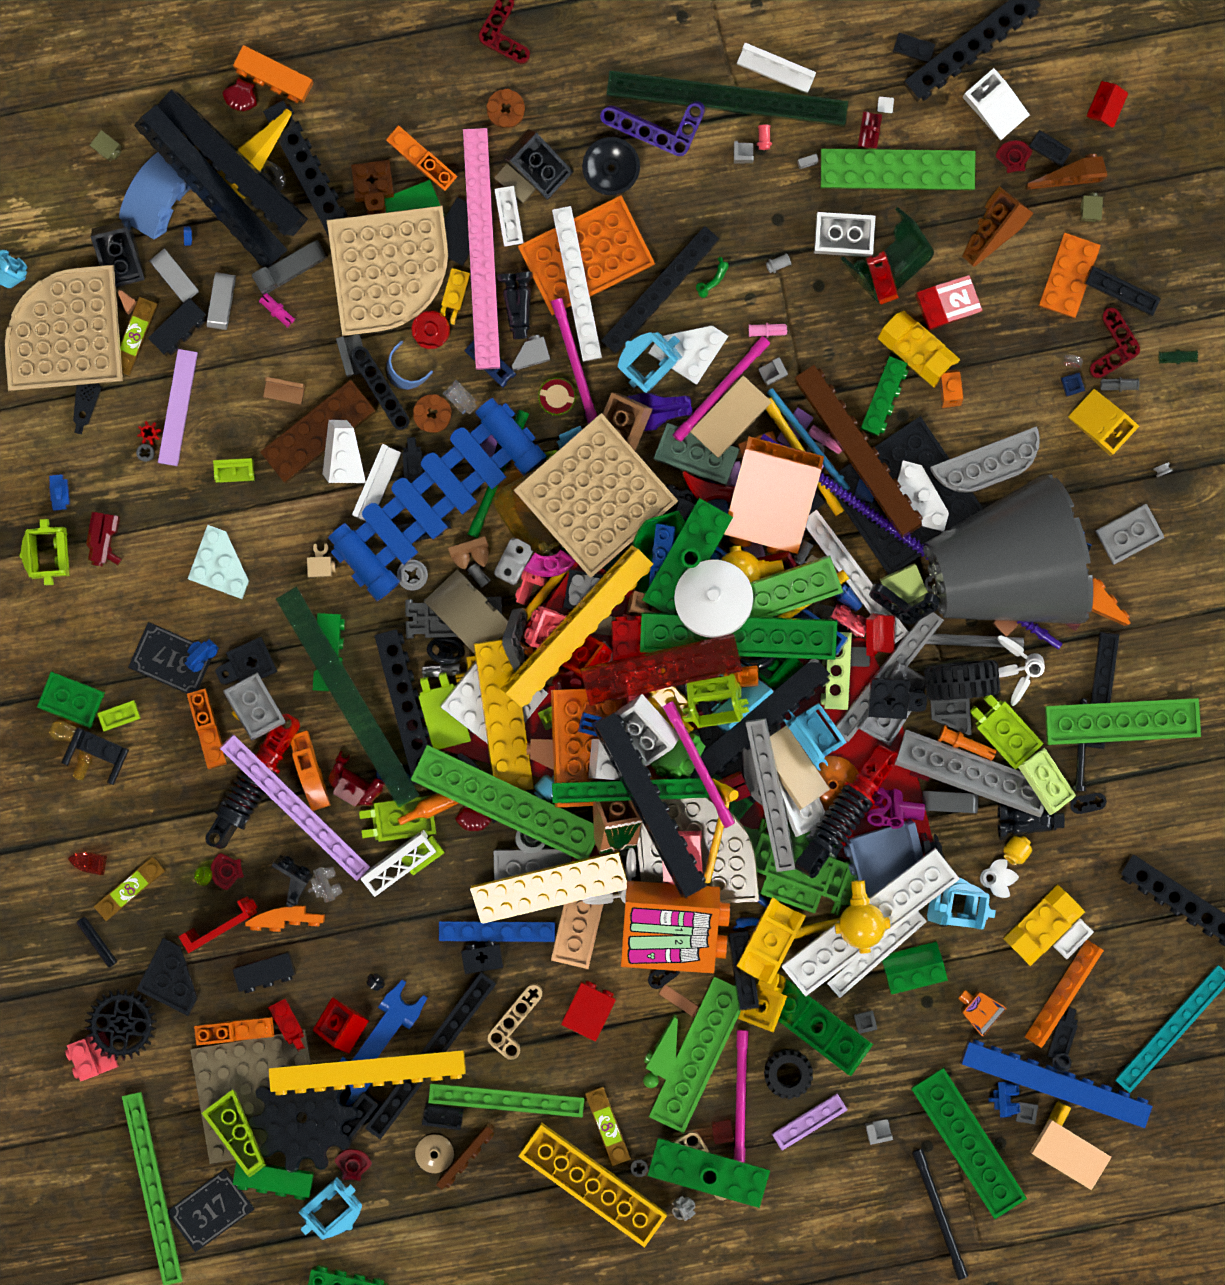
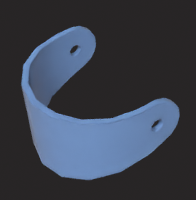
[386,341,433,390]

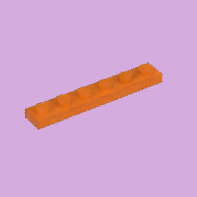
[1025,940,1104,1048]

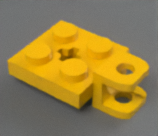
[738,973,787,1033]

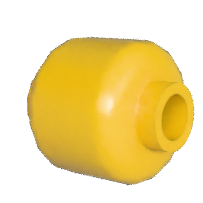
[1003,836,1032,865]

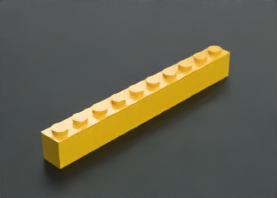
[500,545,653,708]
[269,1051,466,1095]

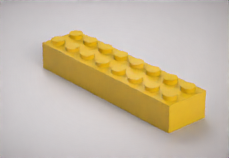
[518,1122,667,1248]

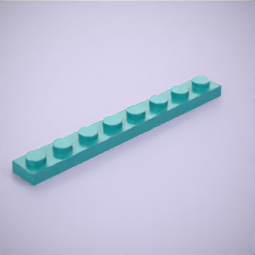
[1114,965,1225,1093]

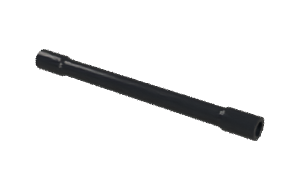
[912,1148,969,1280]

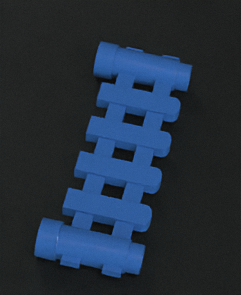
[328,398,547,601]

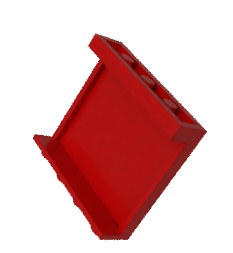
[179,896,258,954]

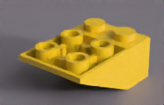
[1068,389,1139,456]

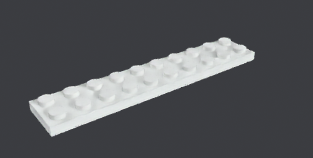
[782,848,960,997]

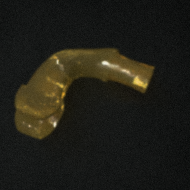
[50,721,92,780]

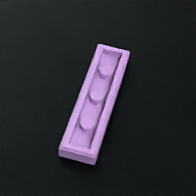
[772,1093,847,1150]

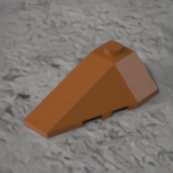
[1025,154,1107,190]
[962,186,1033,267]

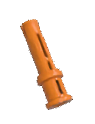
[938,725,997,761]

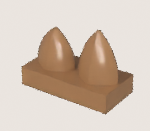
[448,537,489,569]

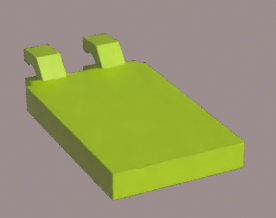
[418,672,471,750]
[970,695,1043,770]
[359,796,436,842]

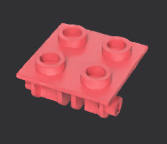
[515,570,548,606]
[829,603,866,637]

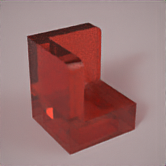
[711,1119,734,1144]

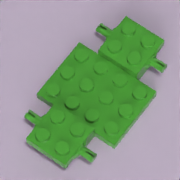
[743,818,855,915]

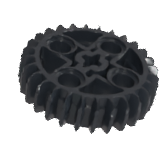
[85,989,157,1061]

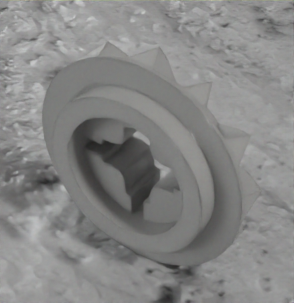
[397,560,428,591]

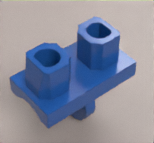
[988,1082,1020,1118]

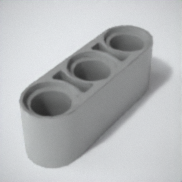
[149,248,199,303]
[207,272,236,330]

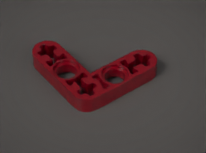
[479,0,530,64]
[1089,308,1140,379]

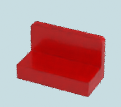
[1086,81,1128,128]
[866,613,895,656]

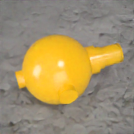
[721,546,784,582]
[834,880,890,954]

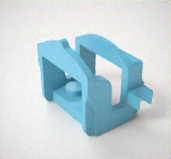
[618,332,682,393]
[784,703,847,771]
[927,878,996,929]
[298,1177,362,1240]

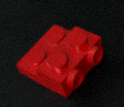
[611,616,652,660]
[561,635,613,682]

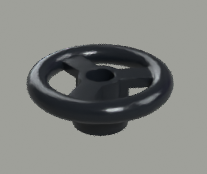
[427,637,465,665]

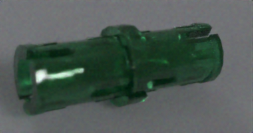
[1158,349,1198,365]

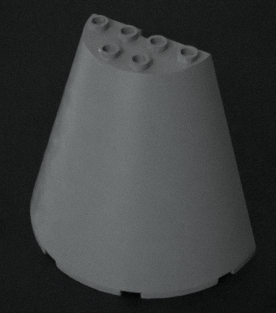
[923,473,1093,624]

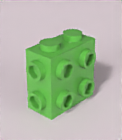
[650,734,706,779]

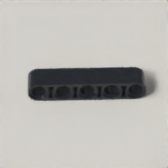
[352,346,410,431]

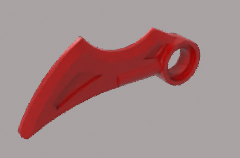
[683,471,735,503]

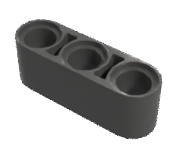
[922,791,979,813]

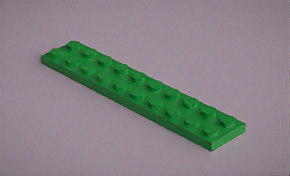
[640,612,837,660]

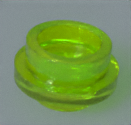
[194,867,212,886]

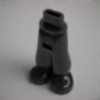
[497,272,533,340]
[997,803,1065,840]

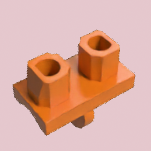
[723,666,758,687]

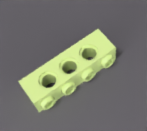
[820,632,852,710]

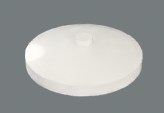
[674,560,753,638]

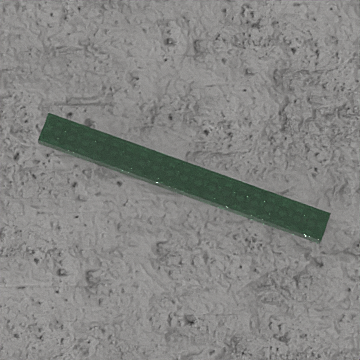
[606,70,848,127]
[276,587,420,808]

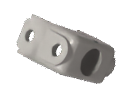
[494,537,534,585]

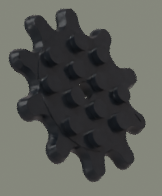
[248,1063,358,1173]

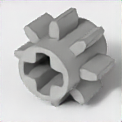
[672,1196,696,1221]

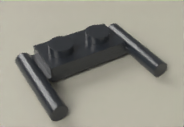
[61,727,129,785]

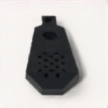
[73,383,102,434]

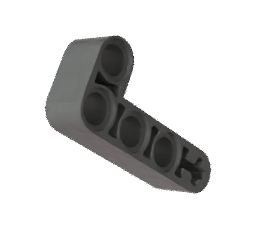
[251,240,328,295]

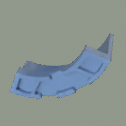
[119,152,191,239]

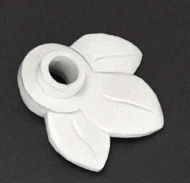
[980,859,1019,898]

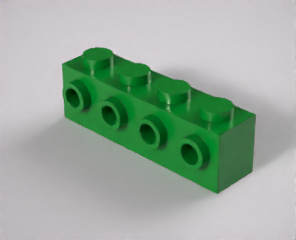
[859,356,909,437]
[233,1162,314,1200]
[308,1265,388,1285]

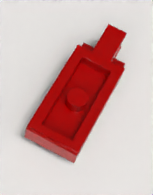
[268,999,305,1052]

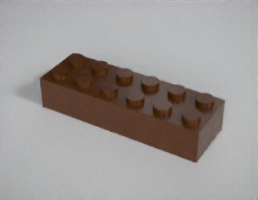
[260,380,376,483]

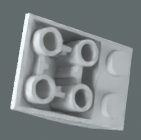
[963,68,1030,140]

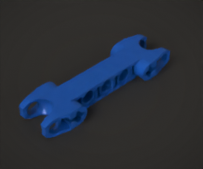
[339,979,428,1106]

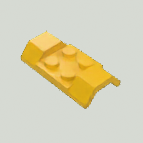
[878,311,960,388]
[1003,884,1085,966]
[737,897,806,984]

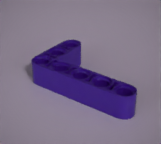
[600,101,705,156]

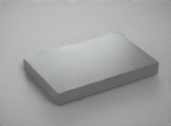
[1095,504,1165,565]
[223,673,286,741]

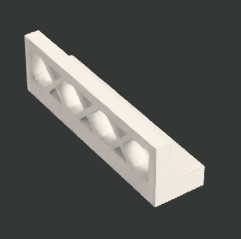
[737,43,816,94]
[352,444,401,521]
[361,830,436,897]

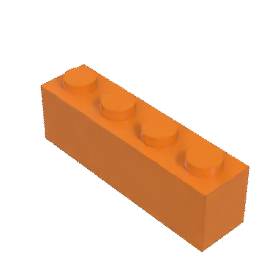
[233,45,314,103]

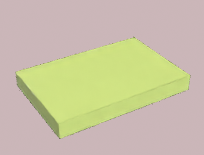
[1018,748,1076,815]

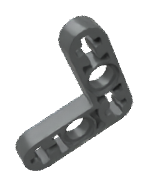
[502,608,527,672]

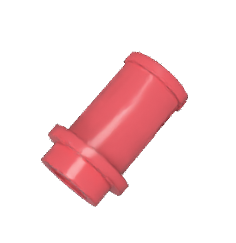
[757,125,772,150]

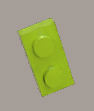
[97,700,141,732]

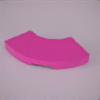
[524,550,576,577]

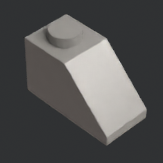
[512,335,550,371]

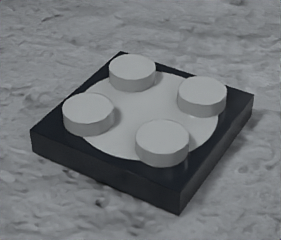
[563,570,604,610]

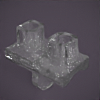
[442,380,477,414]
[308,867,342,903]

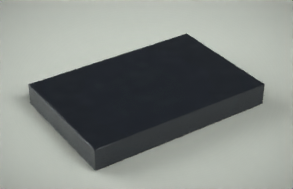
[444,197,470,266]

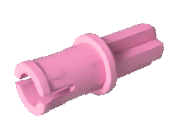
[749,323,787,338]
[808,424,842,454]

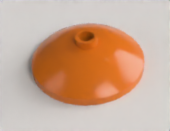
[814,756,859,811]

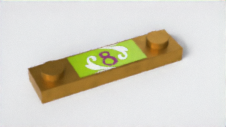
[120,297,158,376]
[94,856,166,921]
[585,1086,631,1166]

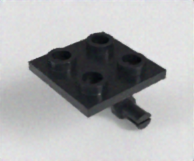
[272,855,313,907]

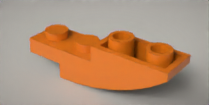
[386,125,457,191]
[187,689,227,769]
[291,731,331,811]
[245,905,325,932]
[194,1017,274,1045]

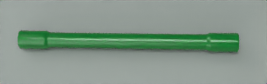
[467,410,529,538]

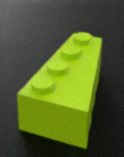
[202,1089,266,1177]

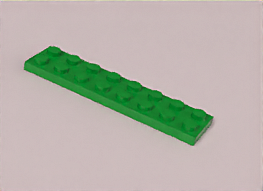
[911,1068,1027,1219]

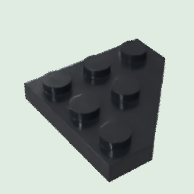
[137,938,198,1016]

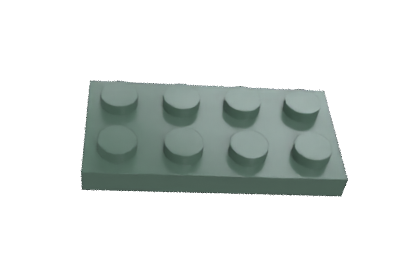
[654,423,740,486]

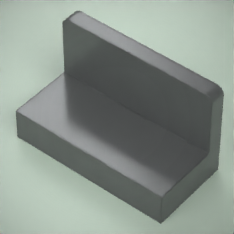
[336,334,369,377]

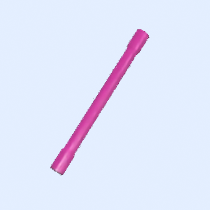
[551,298,598,424]
[672,336,770,442]
[663,701,735,828]
[734,1030,748,1162]

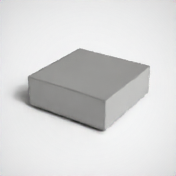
[797,154,818,169]

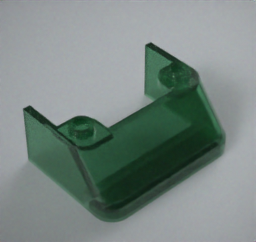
[841,207,934,303]

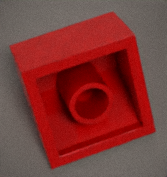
[313,997,369,1054]

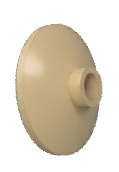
[415,1134,454,1173]

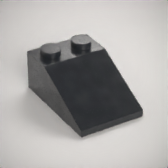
[503,129,573,200]
[90,219,145,287]

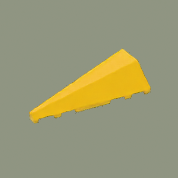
[215,109,292,199]

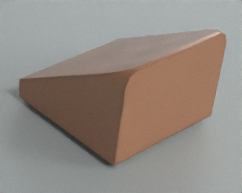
[118,290,137,315]
[992,620,1019,637]

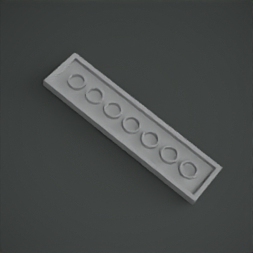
[895,730,1044,817]

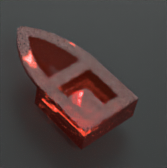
[68,852,107,875]

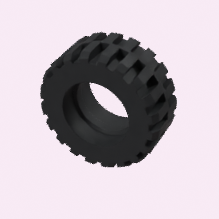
[924,660,1000,701]

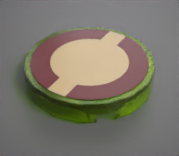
[538,377,576,416]

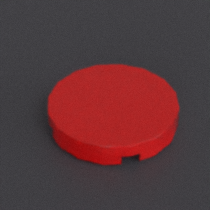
[411,311,450,349]

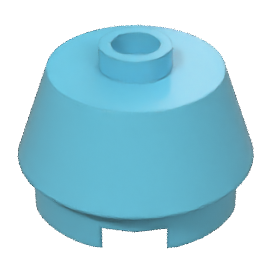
[0,250,28,288]

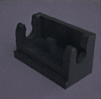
[920,832,945,859]
[422,1104,464,1130]

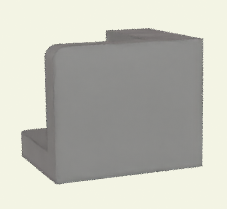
[734,141,754,163]
[759,357,788,386]
[865,1119,893,1145]

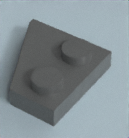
[930,698,971,735]

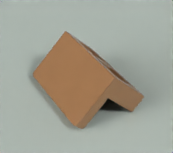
[263,377,305,405]

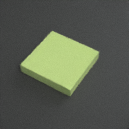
[880,563,928,605]

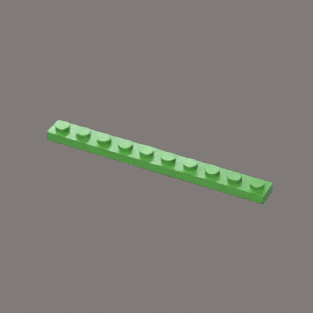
[122,1092,183,1285]

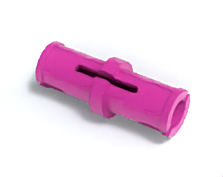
[259,293,295,328]

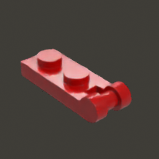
[866,251,899,305]

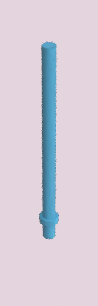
[767,388,850,491]

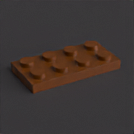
[436,1122,494,1190]

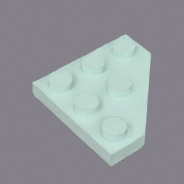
[188,525,249,599]

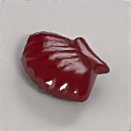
[222,77,257,112]
[996,140,1032,173]
[455,806,492,831]
[211,853,244,890]
[335,1149,372,1181]

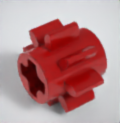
[137,421,161,445]

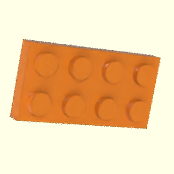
[1038,232,1101,318]

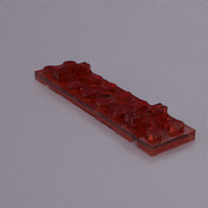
[580,634,742,706]

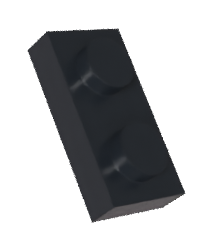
[893,33,935,63]

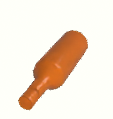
[397,793,459,826]

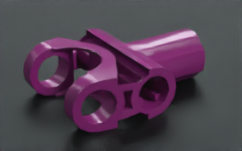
[867,788,925,829]

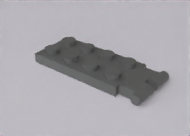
[405,597,502,638]

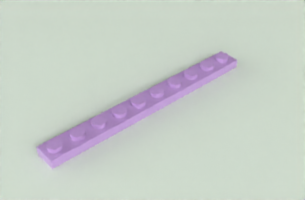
[219,734,370,881]

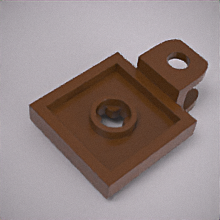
[351,160,394,215]

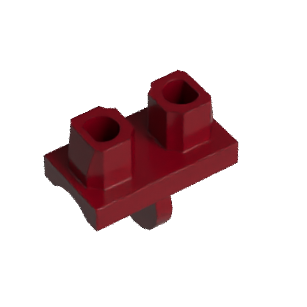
[857,111,882,150]

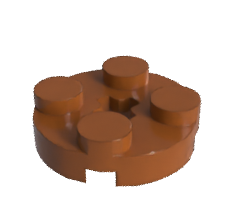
[487,89,525,128]
[413,394,452,433]

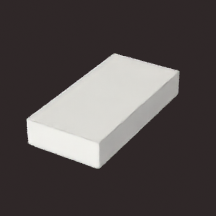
[1053,918,1093,959]

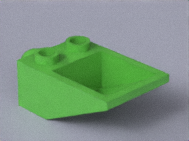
[643,1014,678,1088]

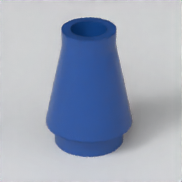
[835,584,863,612]

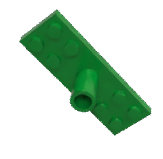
[642,498,733,614]
[778,979,873,1076]
[647,1138,770,1208]

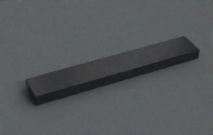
[1085,632,1119,749]

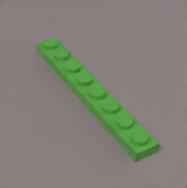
[428,1083,584,1118]

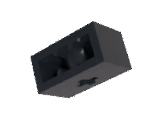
[461,941,504,974]

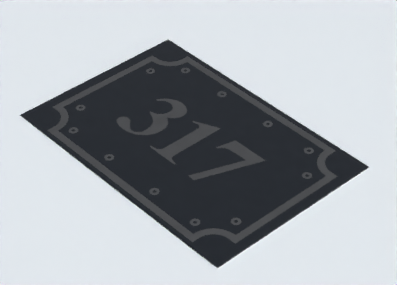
[128,622,212,694]
[168,1169,255,1252]

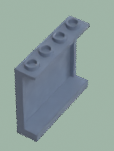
[844,819,924,898]

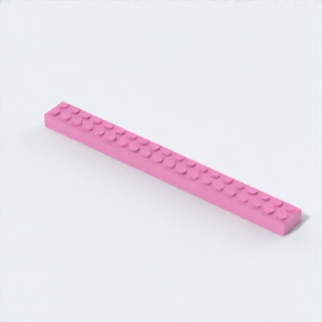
[463,128,500,370]

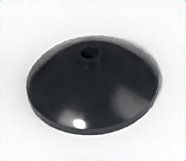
[582,137,640,195]

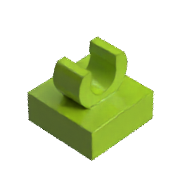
[538,706,552,730]

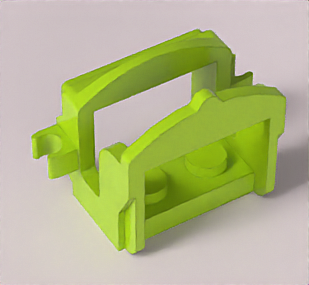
[19,519,70,585]
[682,672,749,728]

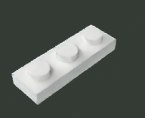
[495,186,524,246]

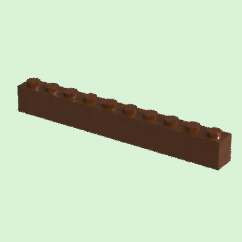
[795,365,923,539]

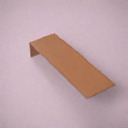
[659,985,699,1018]

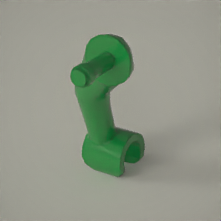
[696,257,729,298]

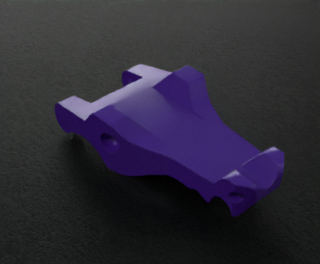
[628,392,692,431]

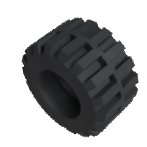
[764,1049,813,1099]

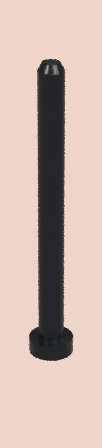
[1073,698,1088,791]

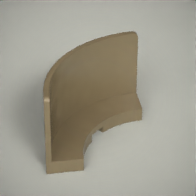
[424,570,508,654]

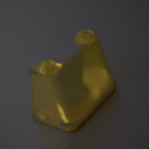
[493,469,562,561]

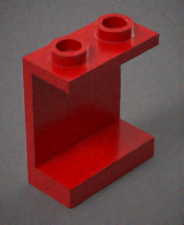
[561,980,616,1042]

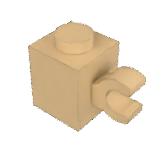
[307,543,336,578]

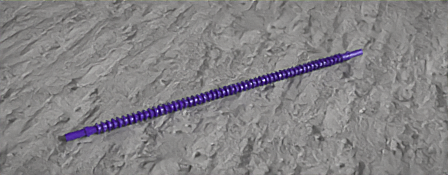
[760,434,1063,650]

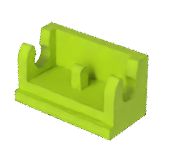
[213,458,255,483]
[401,836,445,875]

